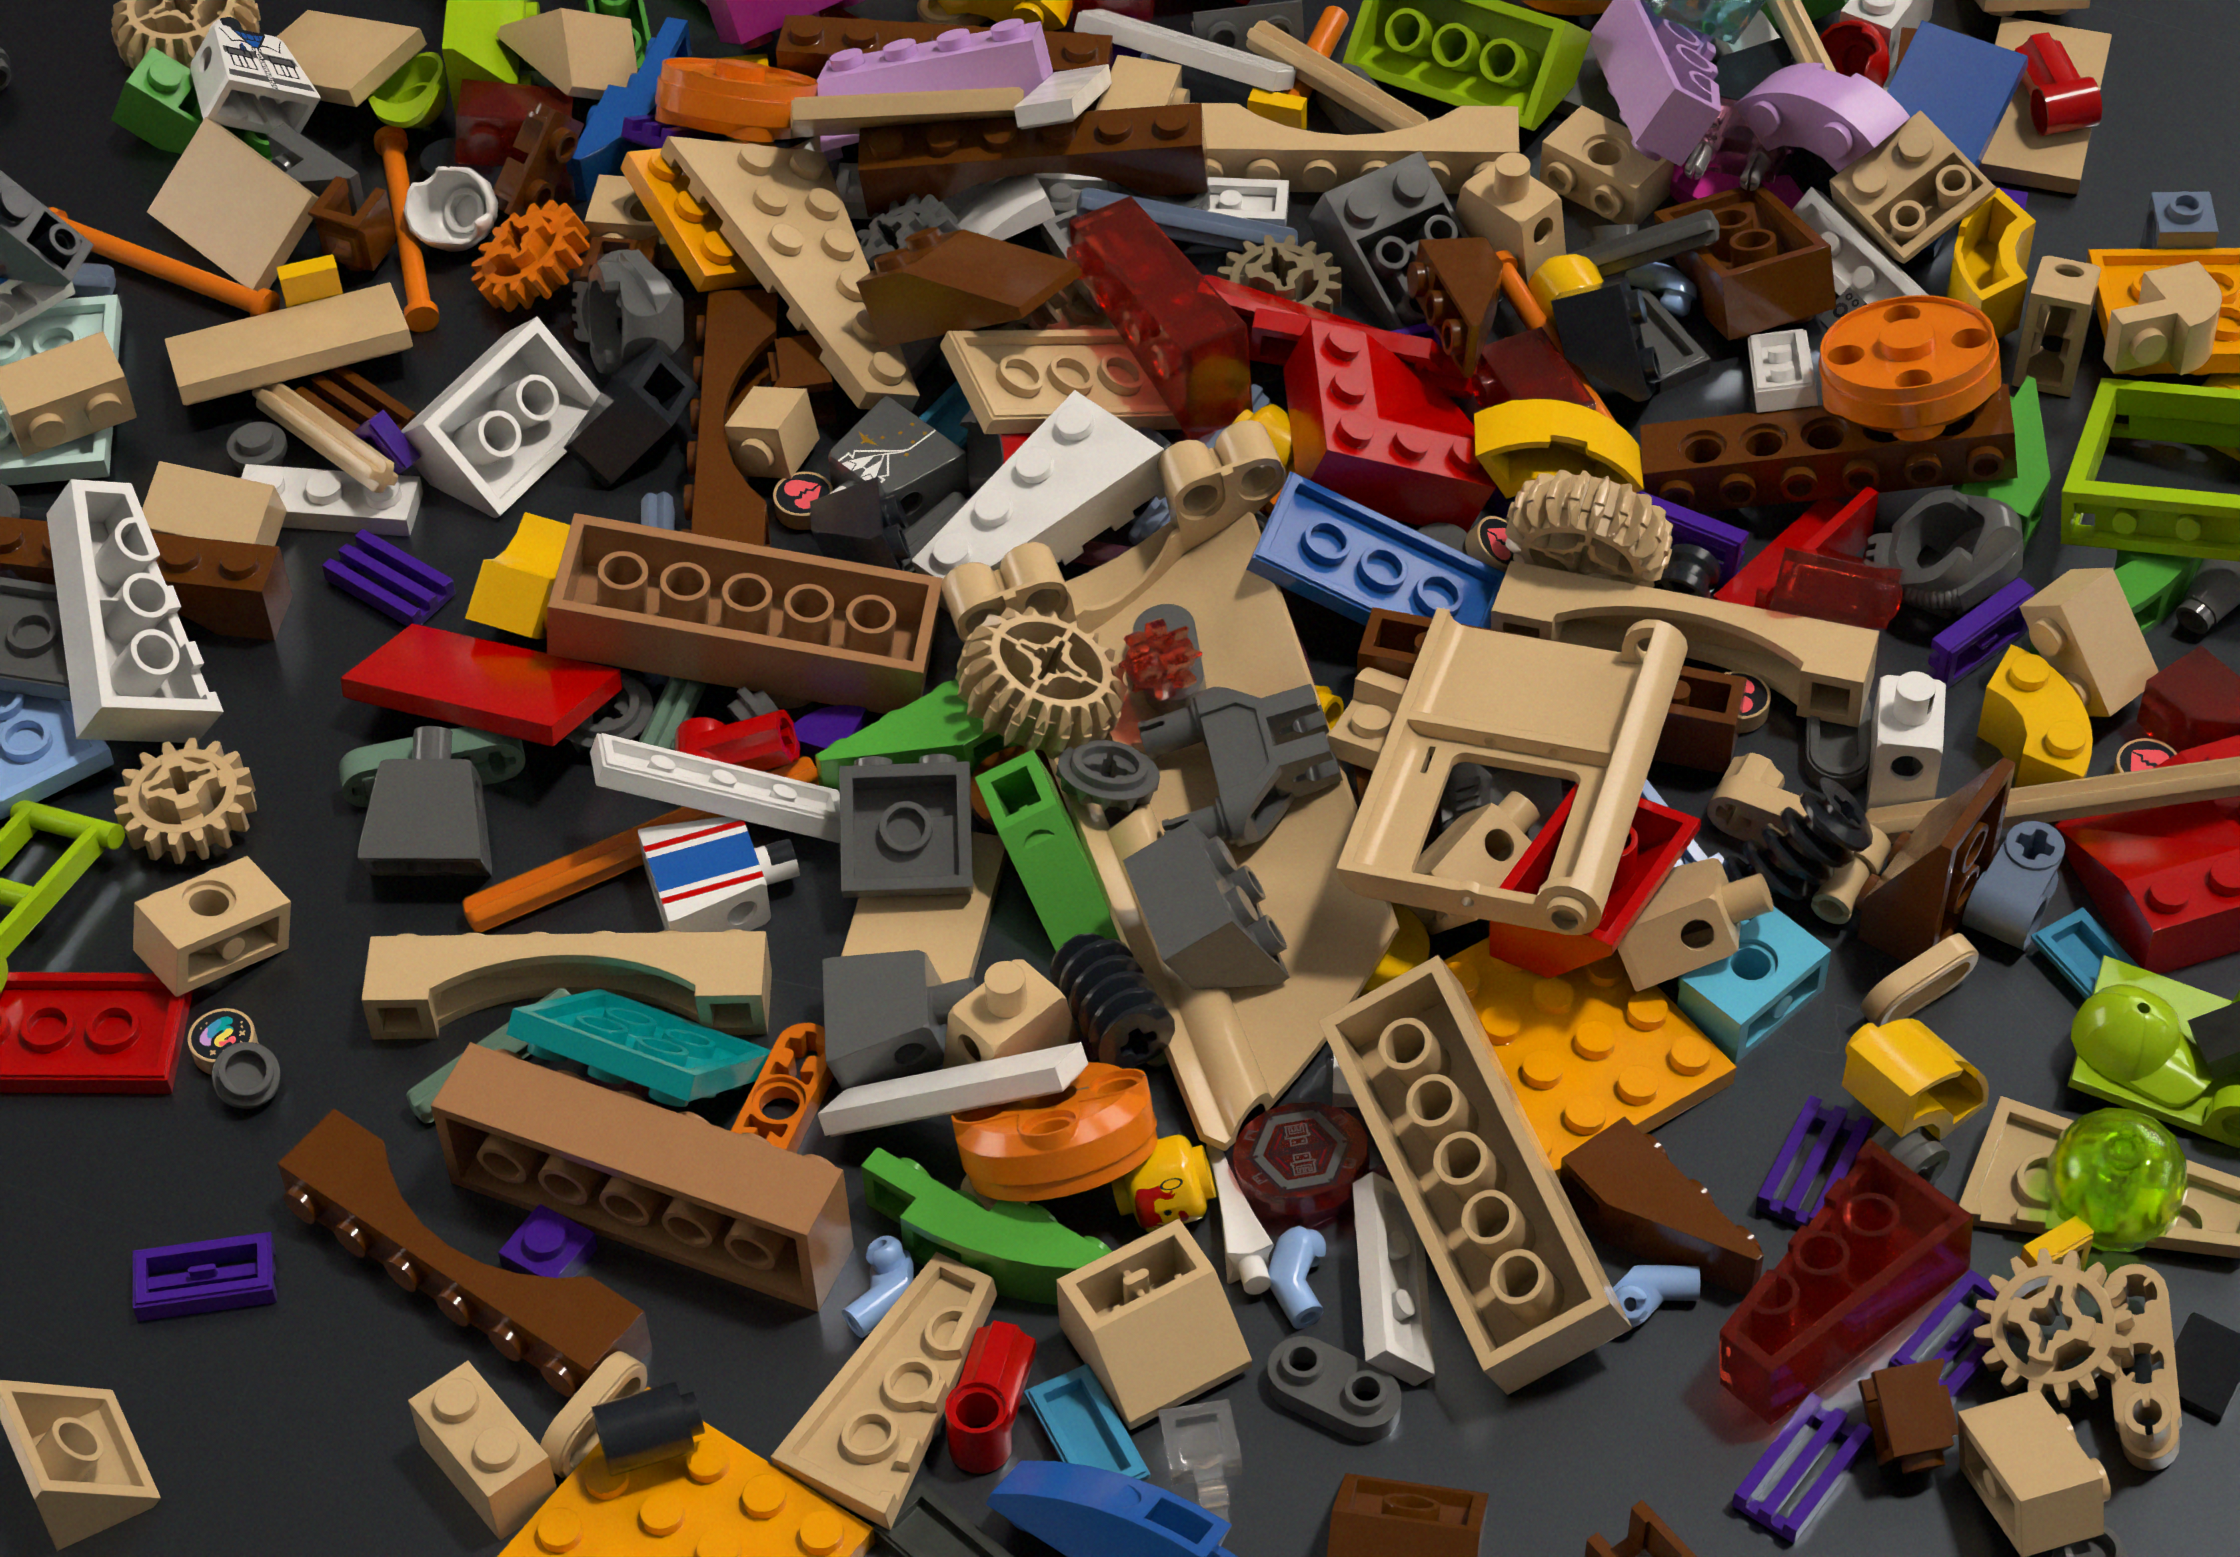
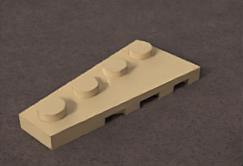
[1954,1096,2240,1259]
[770,1252,997,1530]

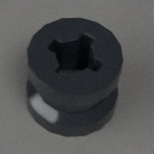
[1653,544,1721,599]

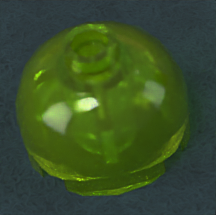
[2045,1108,2188,1252]

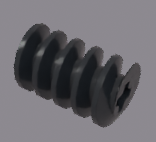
[1724,777,1873,915]
[1050,933,1175,1069]

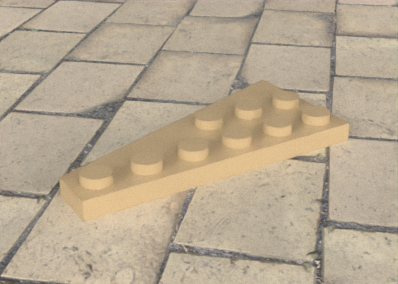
[660,136,920,412]

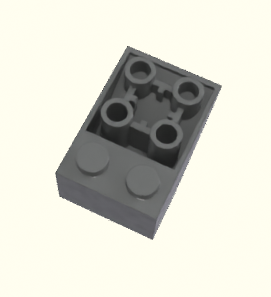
[1306,151,1503,331]

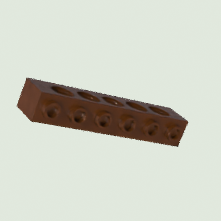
[1640,384,2018,513]

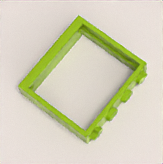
[2061,378,2240,562]

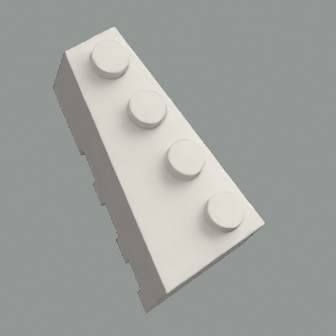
[911,390,1166,612]
[47,479,224,743]

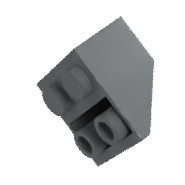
[1123,820,1290,990]

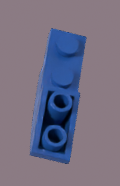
[566,17,693,201]
[986,1460,1238,1557]

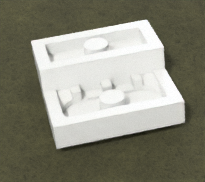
[956,174,1056,241]

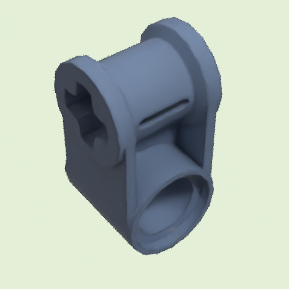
[1962,821,2065,951]

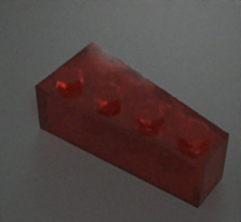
[1066,196,1253,440]
[1719,1138,1973,1426]

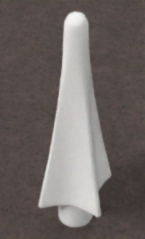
[1206,1144,1274,1294]

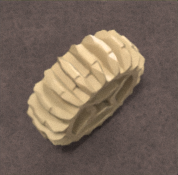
[111,0,261,70]
[1505,470,1673,588]
[955,606,1128,760]

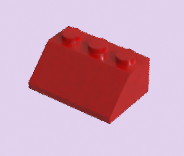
[1489,783,1701,979]

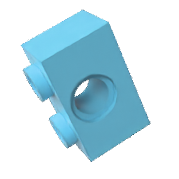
[1677,906,1831,1064]

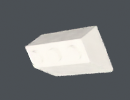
[401,317,600,518]

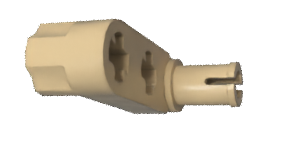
[1707,752,1891,924]
[2104,1264,2182,1471]

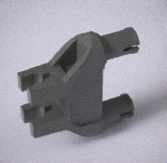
[1138,684,1343,848]

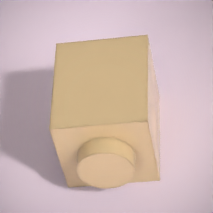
[724,386,820,479]

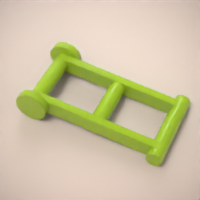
[0,800,125,993]

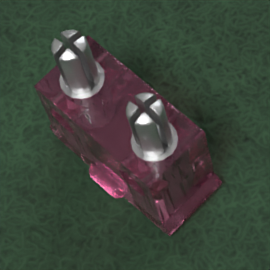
[1684,97,1795,191]

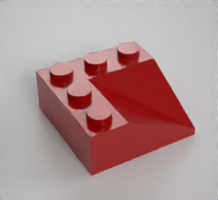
[1283,320,1496,533]
[2054,735,2240,975]

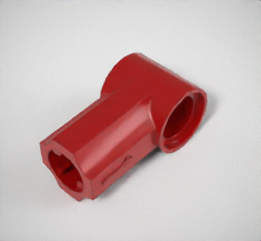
[2015,32,2103,136]
[674,709,800,771]
[945,1320,1037,1474]

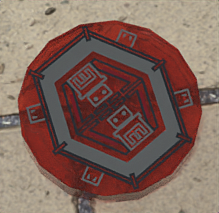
[1233,1102,1370,1215]

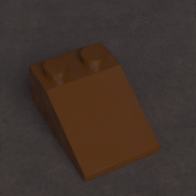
[1654,182,1836,341]
[856,227,1082,348]
[1855,757,2016,963]

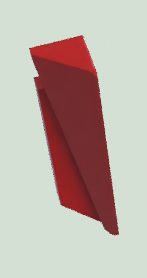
[1194,275,1477,400]

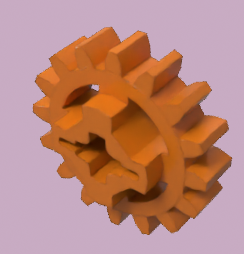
[471,200,590,312]

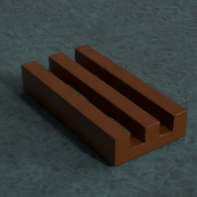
[294,366,416,432]

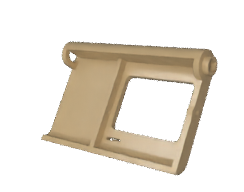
[1336,607,1688,935]

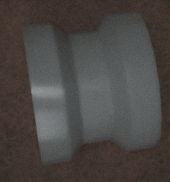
[1861,1124,1950,1202]

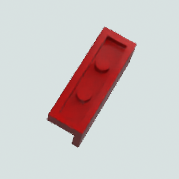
[1713,486,1879,614]

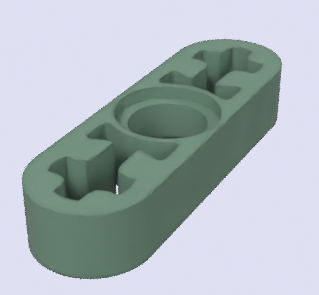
[339,726,525,808]

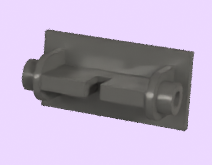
[1190,0,1305,56]

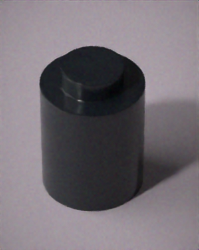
[591,1382,705,1477]

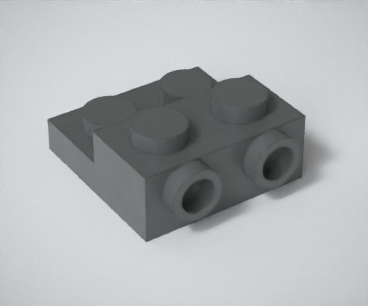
[839,754,973,898]

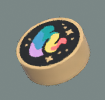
[188,1008,259,1075]

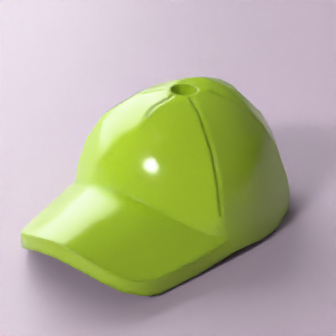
[368,52,448,129]
[2071,984,2213,1108]

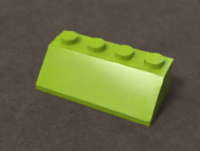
[442,0,540,133]
[1342,0,1592,131]

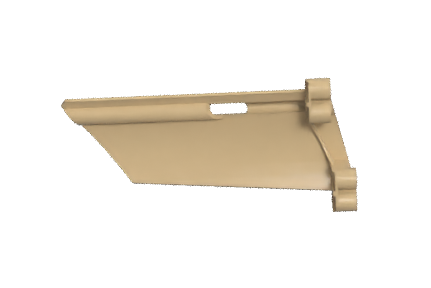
[941,420,1400,1151]

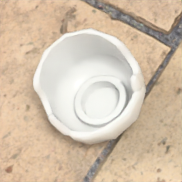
[403,166,498,252]

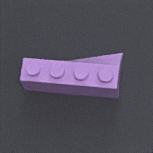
[1590,0,1721,166]
[817,19,1054,162]

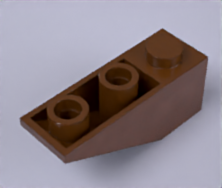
[1407,237,1503,378]
[1559,1116,1764,1298]

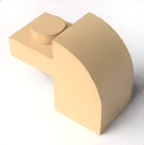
[2103,261,2222,375]
[1328,667,1409,771]

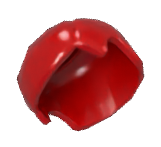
[1819,19,1890,88]

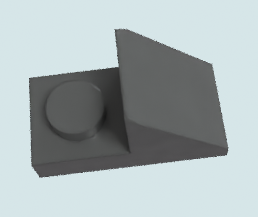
[267,123,365,223]

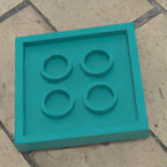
[506,988,771,1107]

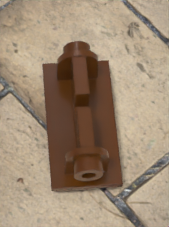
[492,102,584,217]

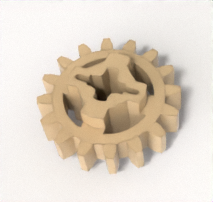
[113,738,257,864]
[1974,1248,2135,1408]

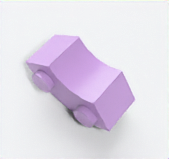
[1733,62,1910,173]

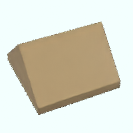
[496,8,638,100]
[0,1380,161,1551]

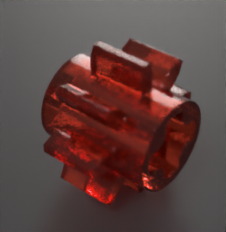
[1118,618,1202,701]

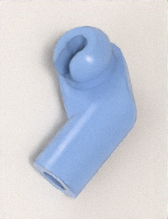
[1625,262,1697,318]
[1268,1226,1326,1329]
[842,1236,914,1338]
[1613,1265,1700,1327]

